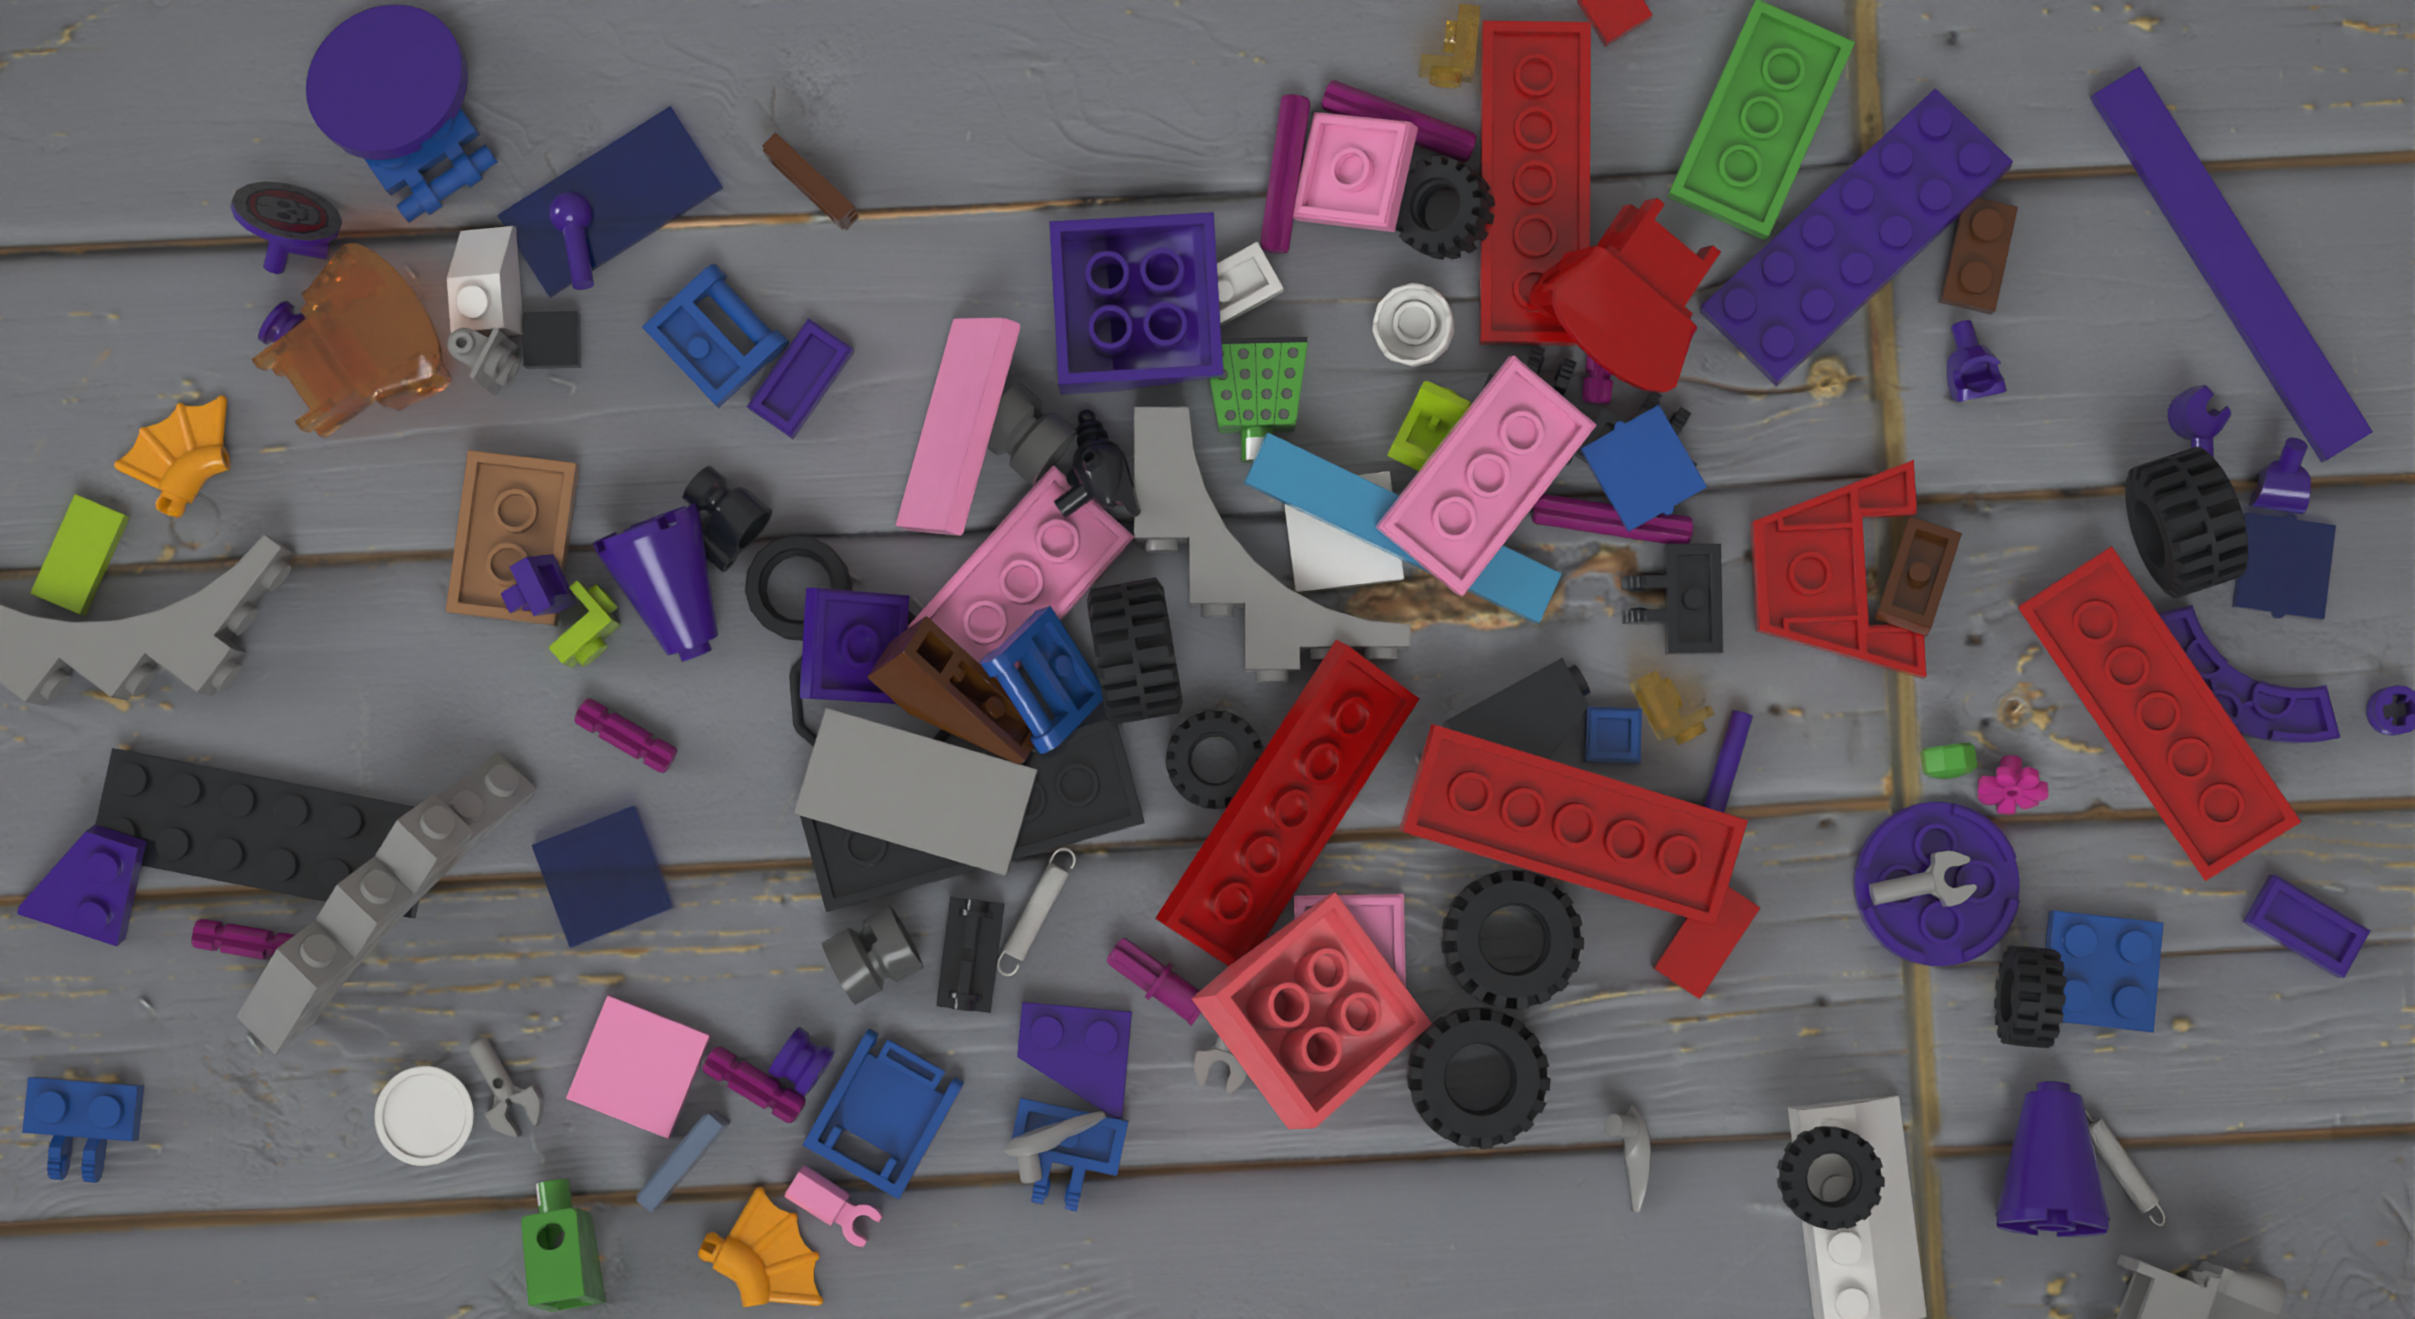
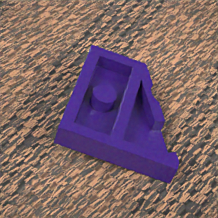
[17,824,147,947]
[1017,1002,1132,1118]

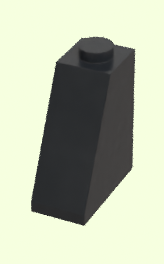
[1443,658,1591,759]

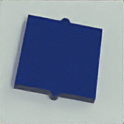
[2232,512,2336,620]

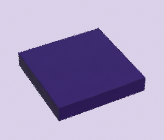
[800,588,910,704]

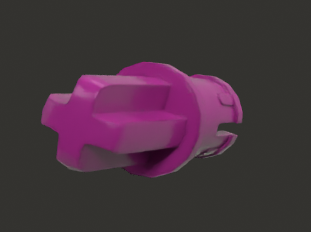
[1106,938,1201,1026]

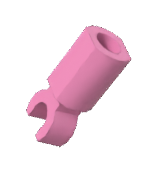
[784,1165,884,1247]

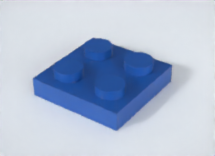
[2045,910,2164,1033]

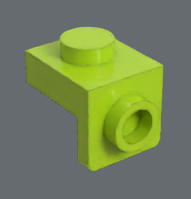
[1387,381,1472,471]
[548,580,621,668]

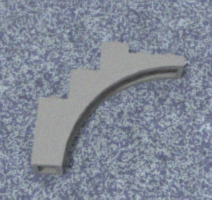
[1134,407,1410,683]
[0,535,296,705]
[236,752,537,1055]

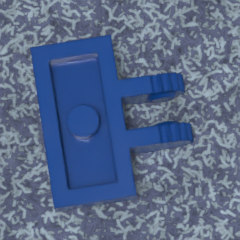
[22,1076,144,1183]
[1011,1097,1129,1212]

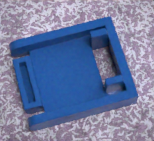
[803,1028,965,1199]

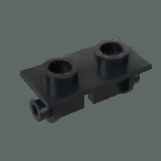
[936,897,1005,1013]

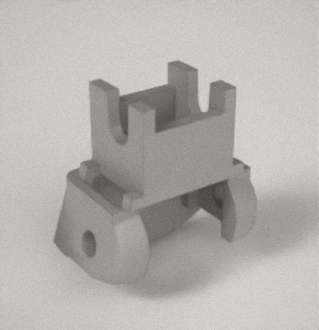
[2116,1254,2286,1319]

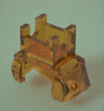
[251,243,452,438]

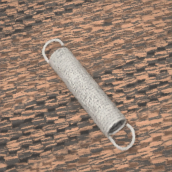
[997,847,1076,976]
[2085,1110,2165,1226]

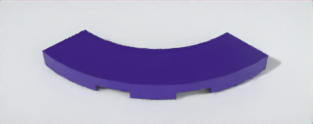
[2159,605,2341,744]

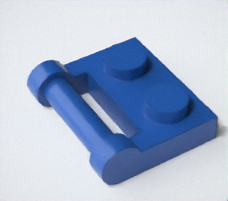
[642,263,789,409]
[980,606,1103,754]

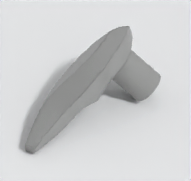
[1605,1105,1652,1212]
[1003,1111,1106,1183]

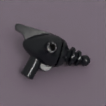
[1054,409,1141,518]

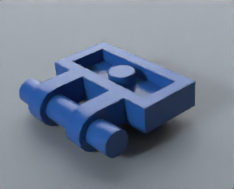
[363,108,498,223]

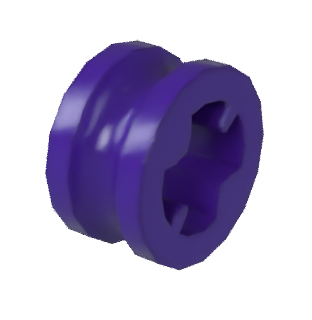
[258,301,311,356]
[2366,685,2415,736]

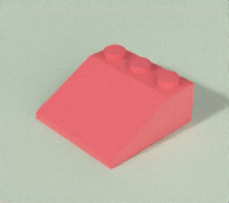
[1191,892,1432,1130]

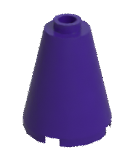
[592,503,718,661]
[1995,1081,2110,1237]

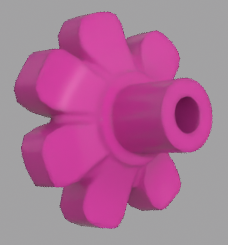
[1978,755,2049,815]

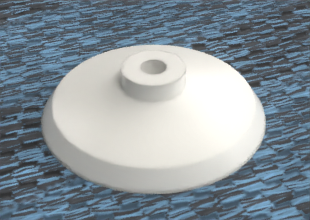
[374,1066,474,1166]

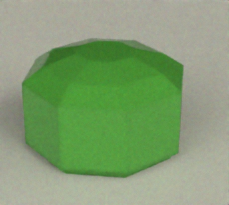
[1920,742,1978,779]

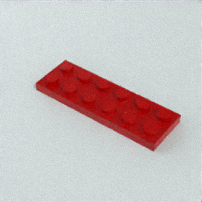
[1479,20,1591,346]
[2018,545,2301,881]
[1155,640,1420,967]
[1399,724,1748,926]

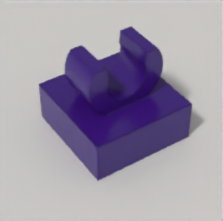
[501,554,578,616]

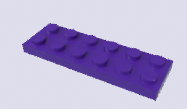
[1700,88,2013,387]

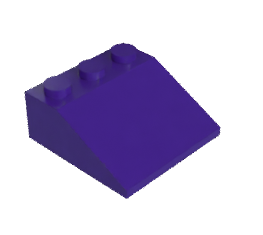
[1049,212,1224,395]

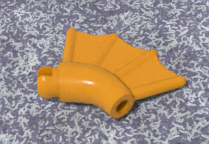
[114,395,231,518]
[697,1187,823,1307]

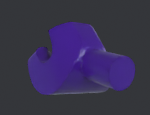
[1947,320,2007,402]
[2168,385,2231,458]
[2248,437,2311,514]

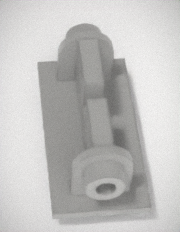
[447,328,521,396]

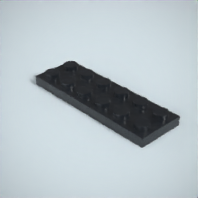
[800,719,1145,912]
[96,748,419,918]

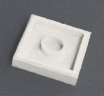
[1284,471,1404,594]

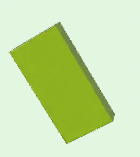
[30,494,130,616]

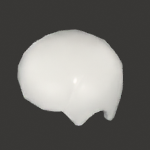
[1372,283,1455,367]

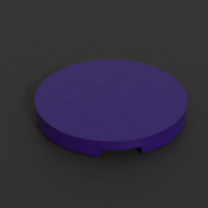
[306,5,468,160]
[1853,802,2020,966]

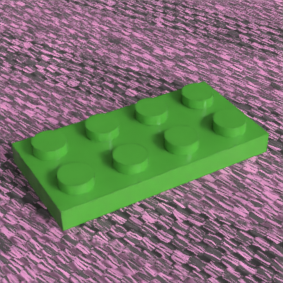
[1667,0,1855,241]

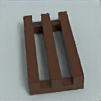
[762,132,859,231]

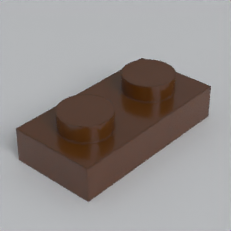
[1938,198,2018,315]
[1875,516,1962,636]

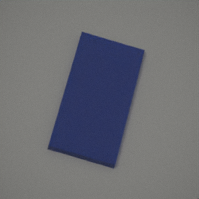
[497,106,723,298]

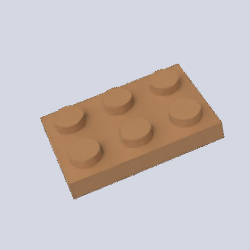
[445,450,580,627]

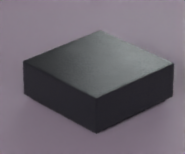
[523,311,581,369]

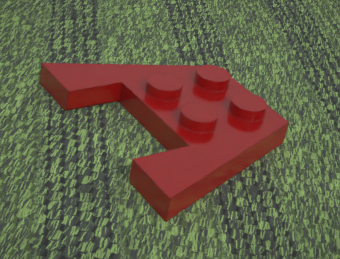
[1750,460,1927,679]

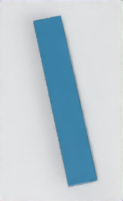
[1243,433,1562,624]

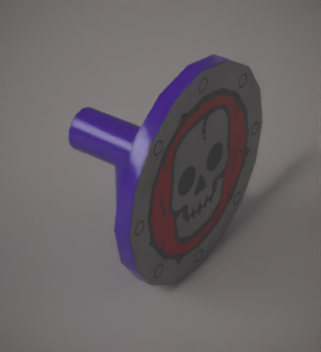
[230,181,342,274]

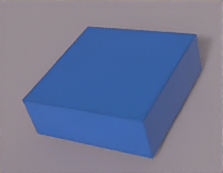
[1584,707,1642,764]

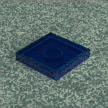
[531,806,675,948]

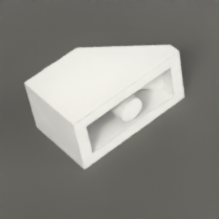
[447,226,523,338]

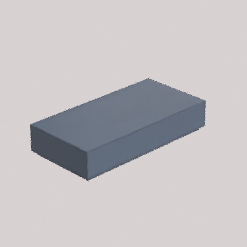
[636,1111,730,1213]

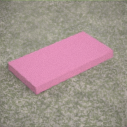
[895,318,1021,536]
[1375,355,1596,596]
[908,465,1135,679]

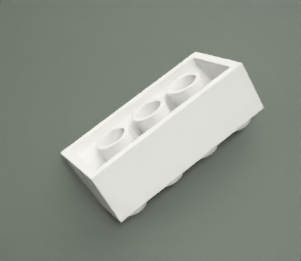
[1788,1095,1927,1319]

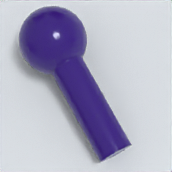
[549,191,594,290]

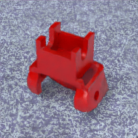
[1529,198,1721,393]

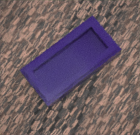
[747,318,855,439]
[2243,875,2371,978]

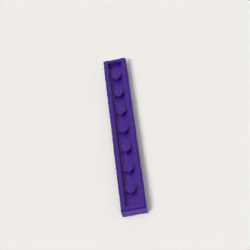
[2090,66,2373,462]

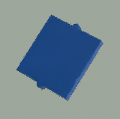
[1580,405,1707,532]

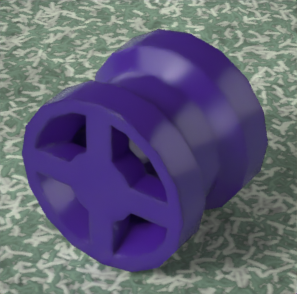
[768,1027,836,1097]

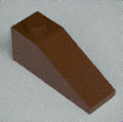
[867,616,1034,765]

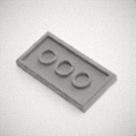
[794,708,1038,876]

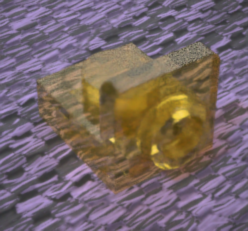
[1419,4,1481,88]
[1629,670,1715,745]

